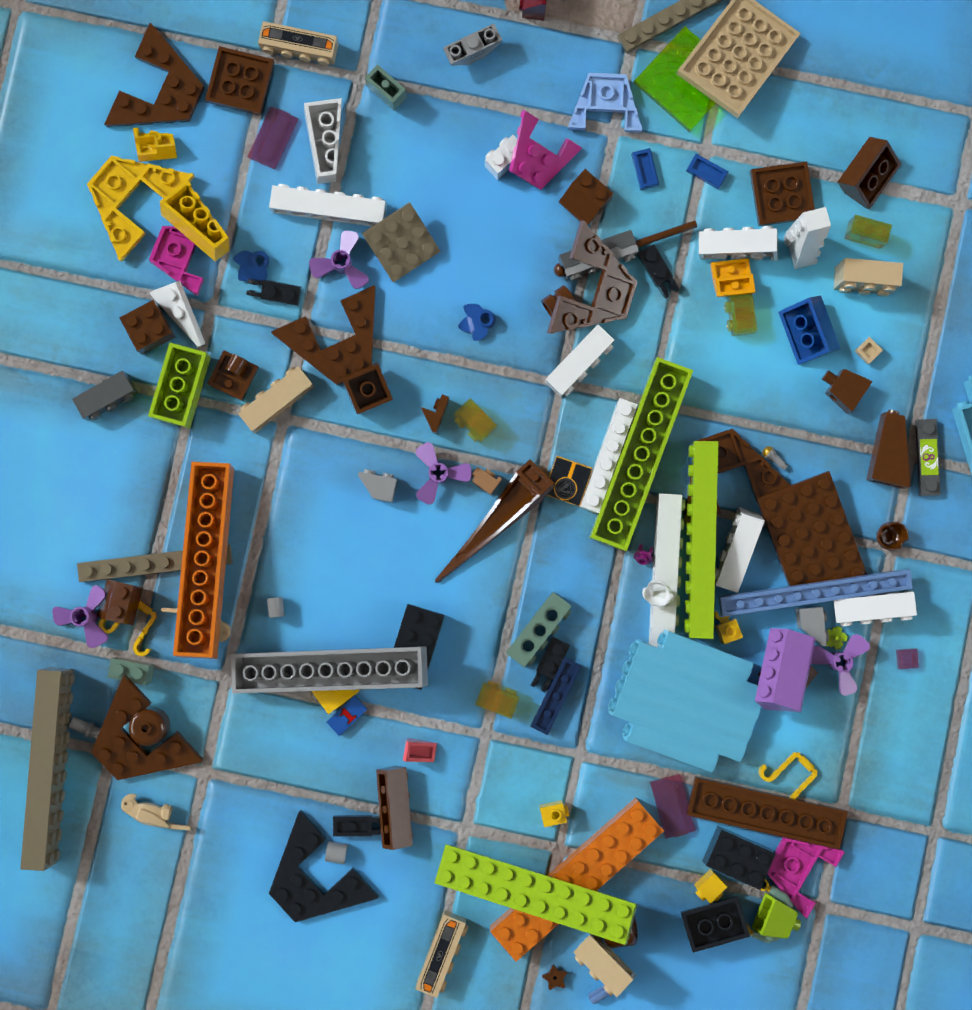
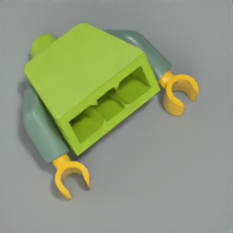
[746,879,801,943]

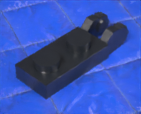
[637,244,679,298]
[246,278,302,306]
[530,637,570,693]
[333,815,381,837]

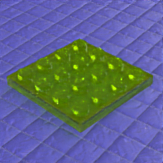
[634,26,716,133]

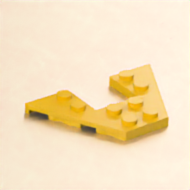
[87,155,195,262]

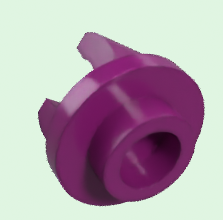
[634,544,653,565]

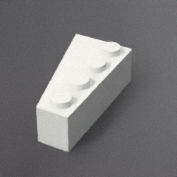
[304,98,342,184]
[784,207,831,269]
[699,226,778,261]
[715,507,765,593]

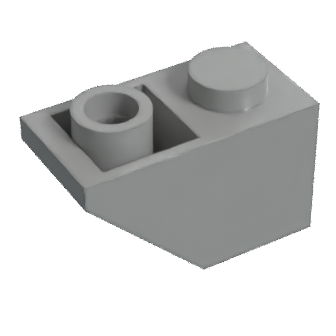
[358,469,398,503]
[795,607,829,646]

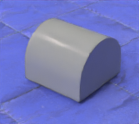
[267,597,285,618]
[325,841,348,864]

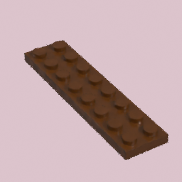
[686,776,848,850]

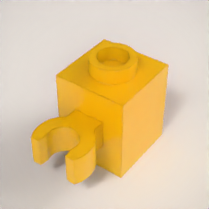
[714,611,743,644]

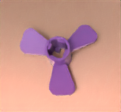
[309,230,369,289]
[416,442,471,505]
[52,585,108,648]
[811,634,870,696]

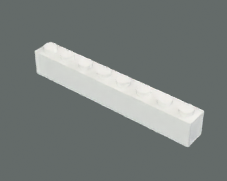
[649,493,685,647]

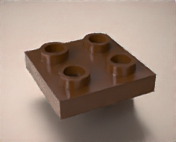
[207,350,259,401]

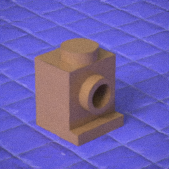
[471,467,502,496]

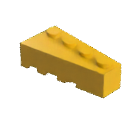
[160,180,229,262]

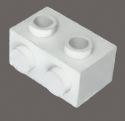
[485,135,517,180]

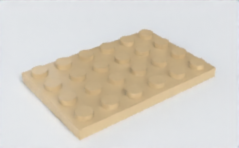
[676,0,801,119]

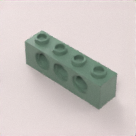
[506,592,572,667]

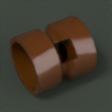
[541,285,576,317]

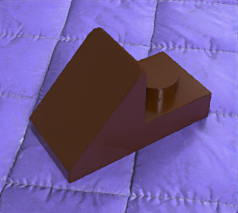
[421,394,450,435]

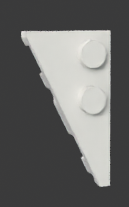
[149,281,206,347]

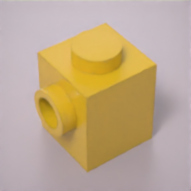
[539,800,569,827]
[694,869,727,904]

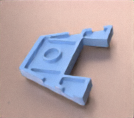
[568,73,642,133]

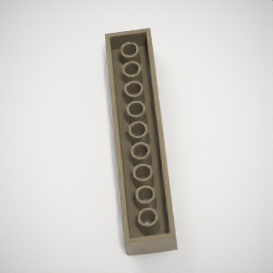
[20,667,75,871]

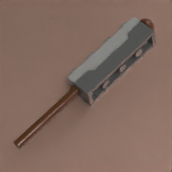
[554,221,697,281]

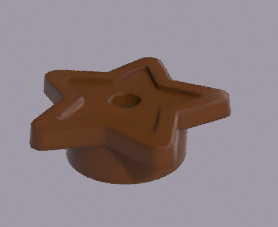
[542,964,567,990]

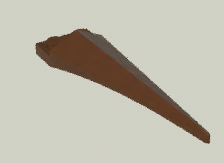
[435,459,556,583]

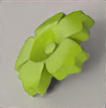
[826,626,848,650]

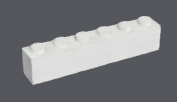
[269,184,387,226]
[579,398,638,514]

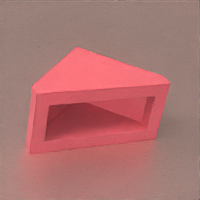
[403,738,437,762]

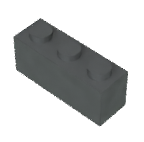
[72,371,138,421]

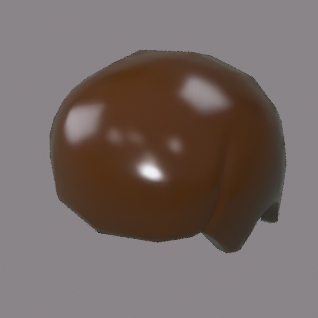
[876,521,909,551]

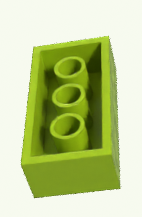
[148,343,211,429]

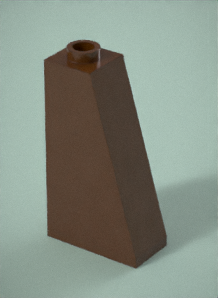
[866,410,910,489]

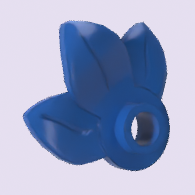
[233,250,269,281]
[458,304,496,341]

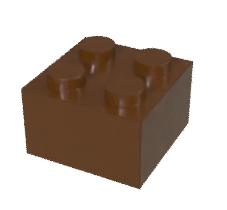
[119,300,176,355]
[341,363,393,415]

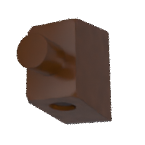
[822,369,873,414]

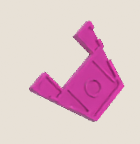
[509,110,582,190]
[149,226,223,296]
[767,837,845,918]

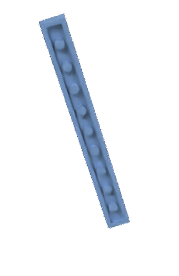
[719,569,913,617]

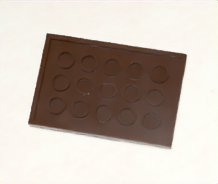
[756,471,867,586]

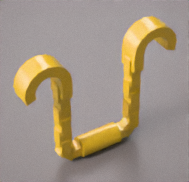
[99,601,157,656]
[758,752,817,799]

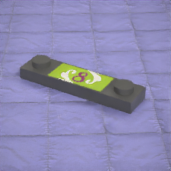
[915,419,941,496]

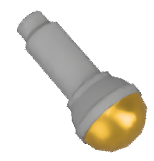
[762,446,788,470]

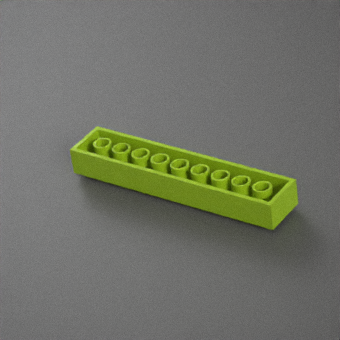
[589,357,693,552]
[684,441,718,639]
[434,844,638,945]

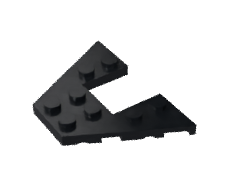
[269,810,379,922]

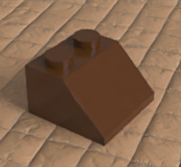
[558,168,613,225]
[97,579,143,625]

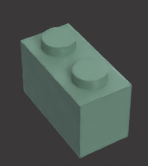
[365,64,407,111]
[107,657,155,685]

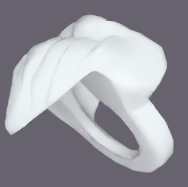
[642,580,675,607]

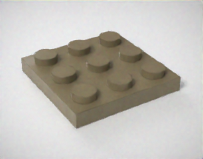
[361,202,441,282]

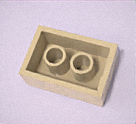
[833,258,903,296]
[573,934,636,997]

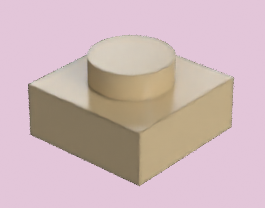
[854,337,883,365]

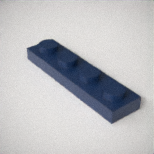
[530,657,582,735]

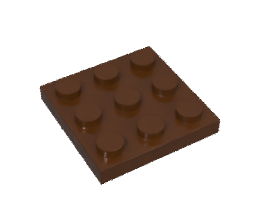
[205,46,275,116]
[750,161,815,226]

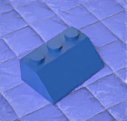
[778,295,841,365]

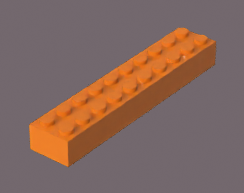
[173,462,234,659]
[490,797,664,962]

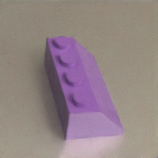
[755,628,816,713]

